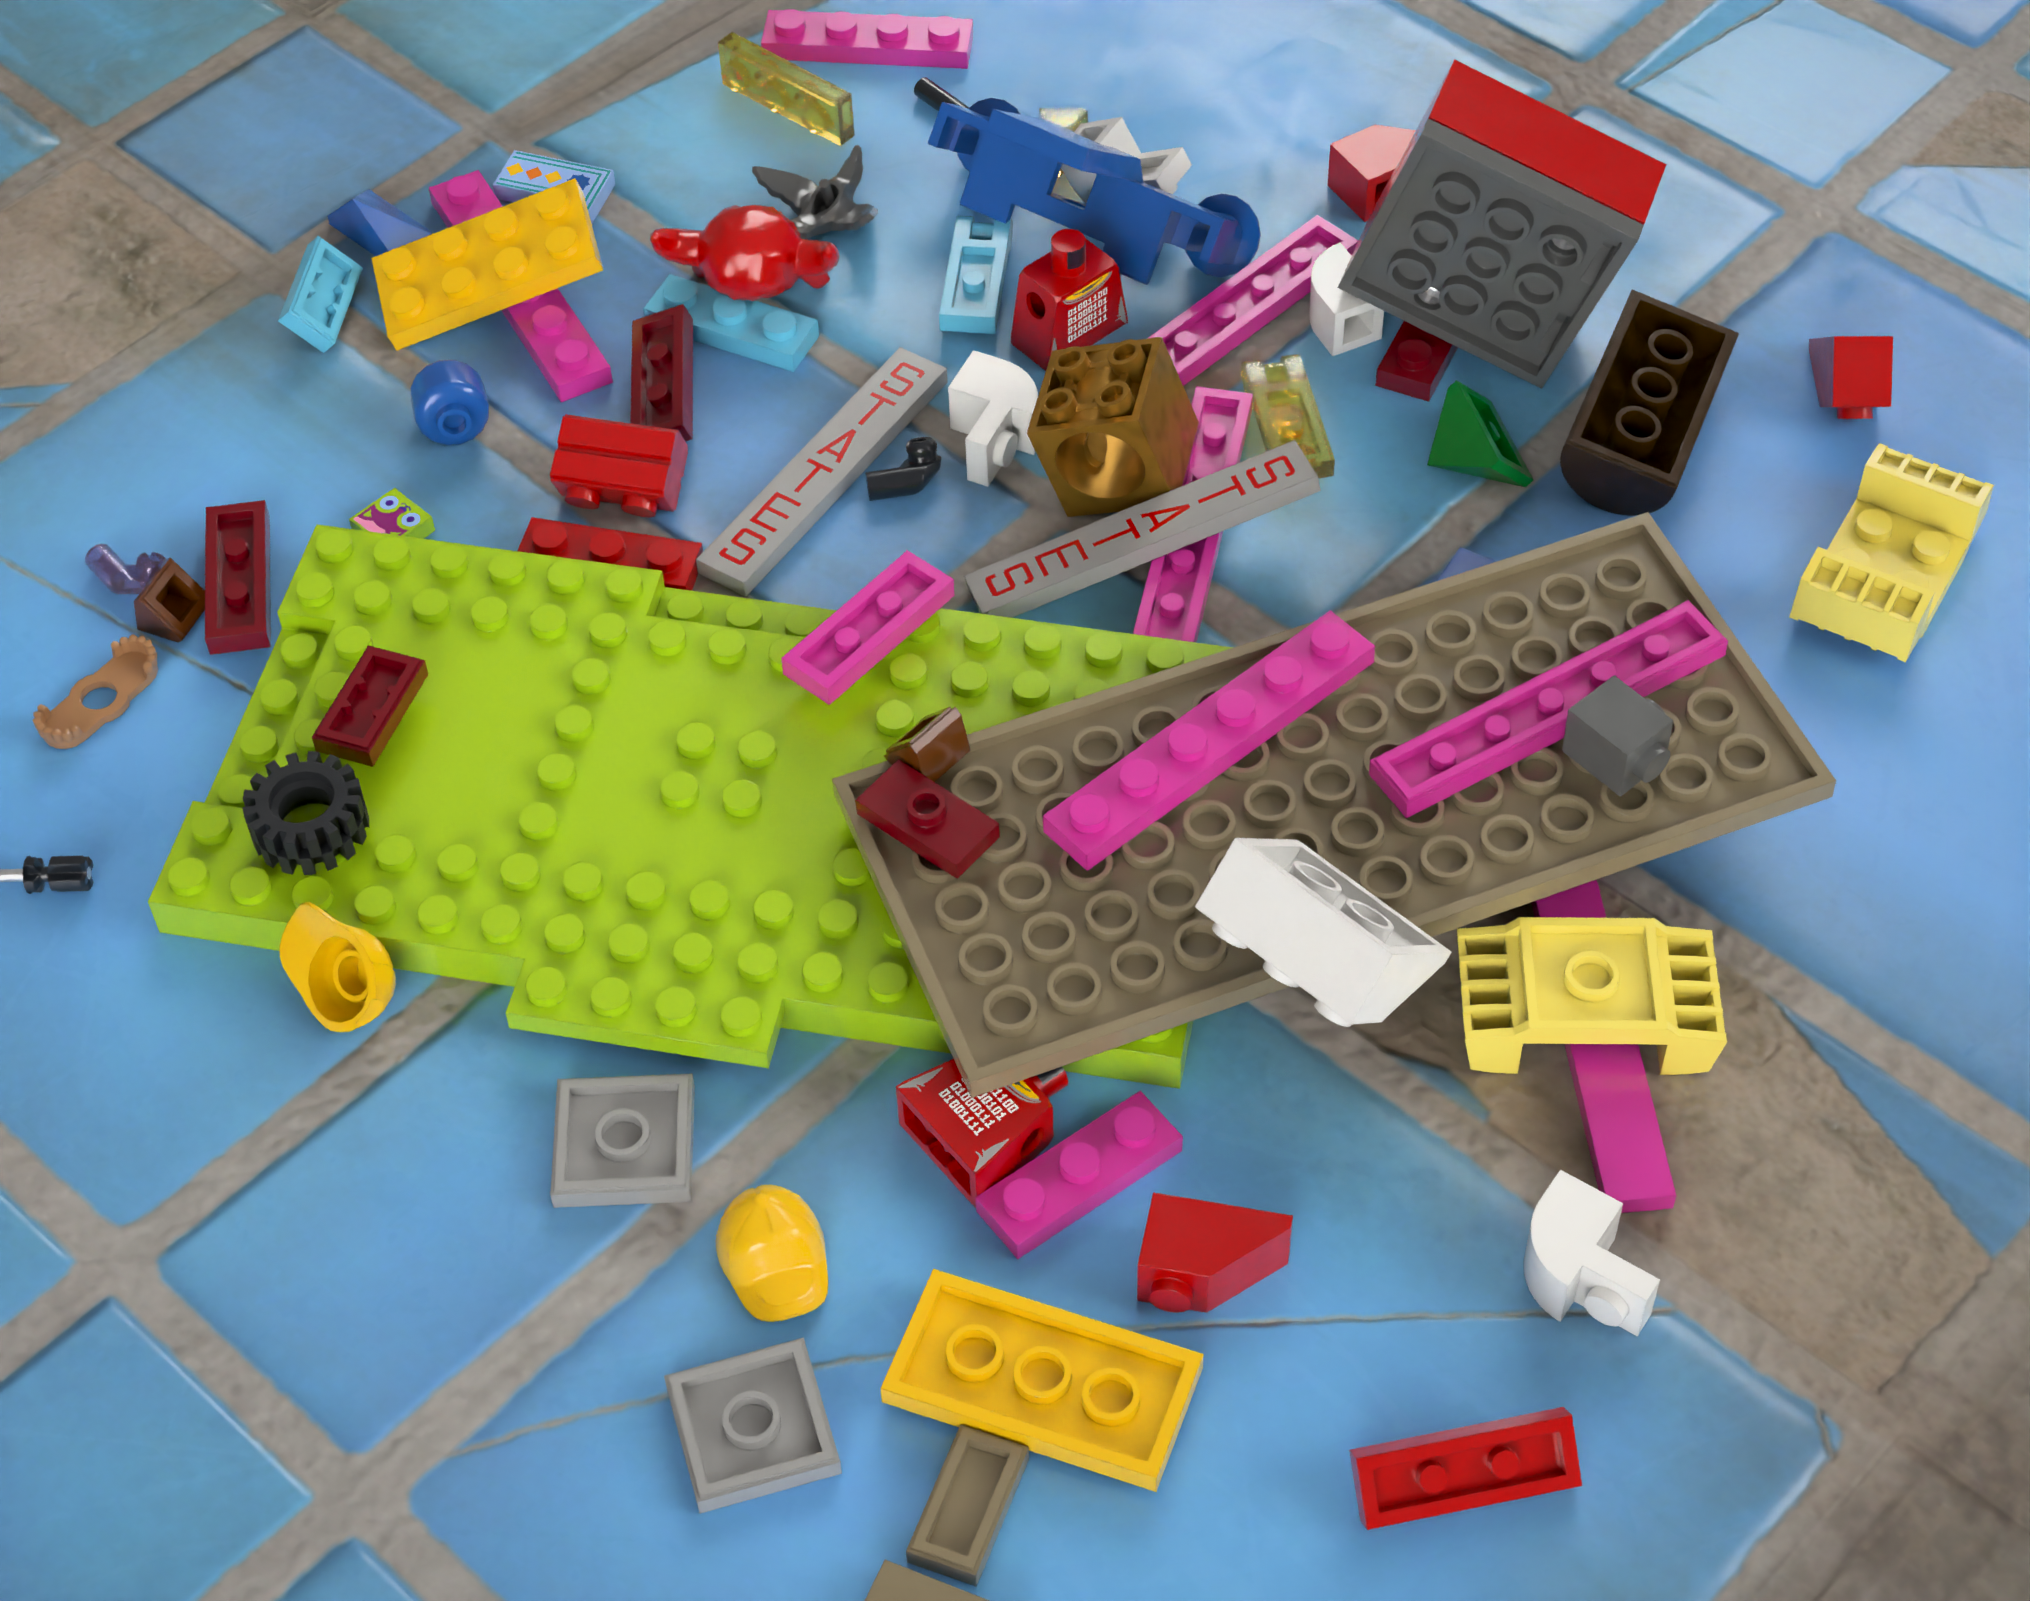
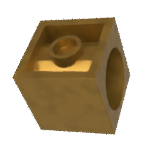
[1027,337,1199,517]

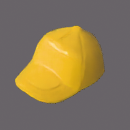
[279,902,396,1032]
[715,1185,829,1322]

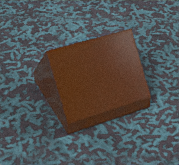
[134,558,205,642]
[884,707,971,782]

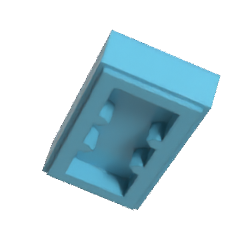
[278,236,363,353]

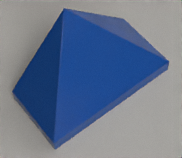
[327,189,434,256]

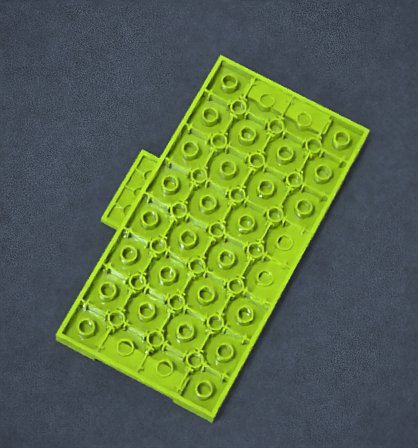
[148,524,1234,1089]

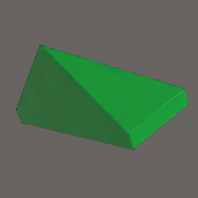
[1427,380,1534,488]

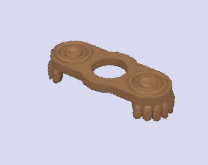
[33,634,158,749]

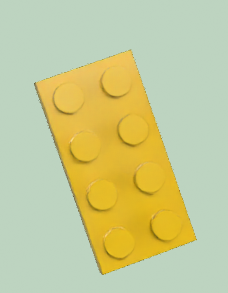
[371,178,603,351]
[880,1269,1204,1492]

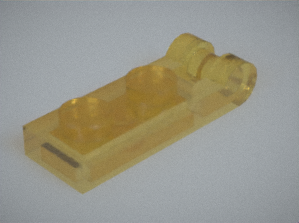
[1241,354,1335,478]

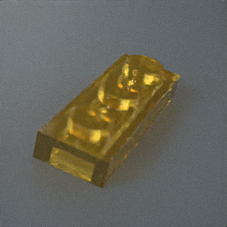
[718,32,855,146]

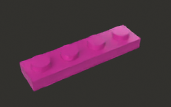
[761,9,973,69]

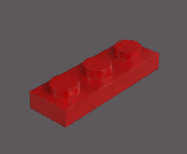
[517,517,703,591]
[1349,1407,1582,1530]

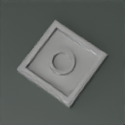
[550,1073,695,1208]
[664,1338,842,1514]

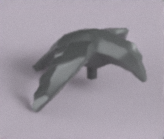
[752,145,878,239]

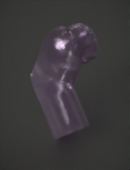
[85,543,166,594]

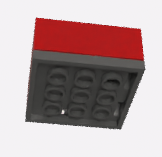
[1337,59,1667,389]

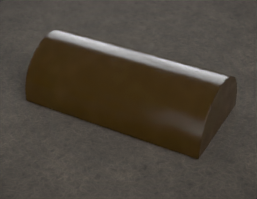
[1560,290,1739,516]

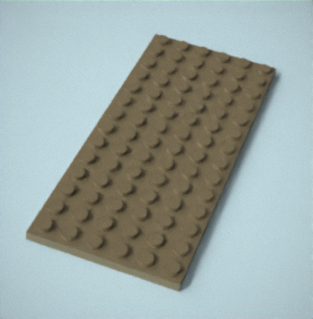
[832,512,1836,1098]

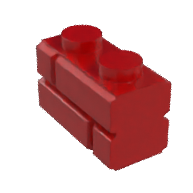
[550,414,688,518]

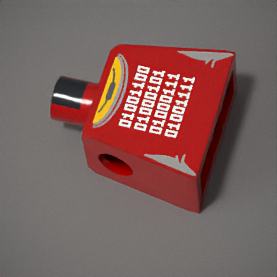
[1011,229,1128,371]
[896,1059,1068,1208]

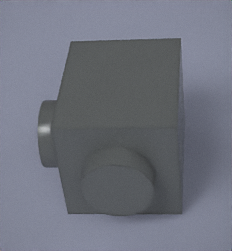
[1562,675,1673,797]

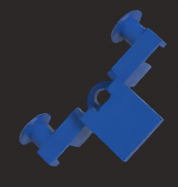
[927,98,1261,285]

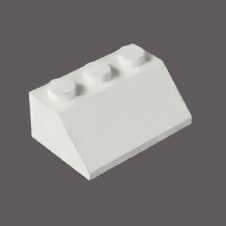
[1195,838,1452,1027]

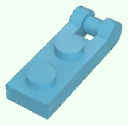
[939,216,1013,334]

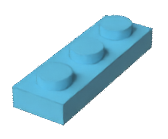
[643,274,819,372]

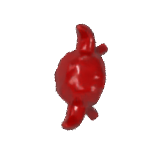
[650,205,840,301]

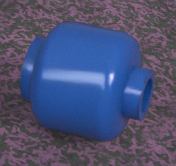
[410,360,489,445]

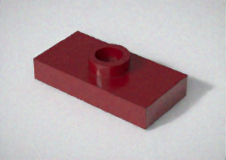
[311,645,428,767]
[855,759,1000,879]

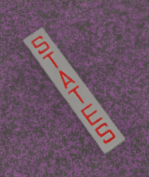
[696,347,948,597]
[964,440,1321,618]

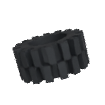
[242,751,369,875]

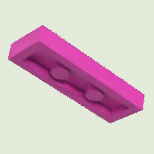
[781,550,955,705]
[975,1091,1183,1259]

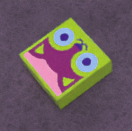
[349,488,435,539]

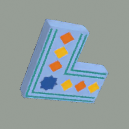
[493,150,616,224]

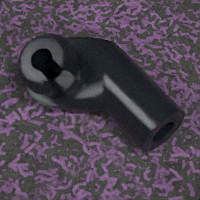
[865,437,941,501]

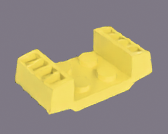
[1789,443,1994,663]
[1457,917,1727,1075]

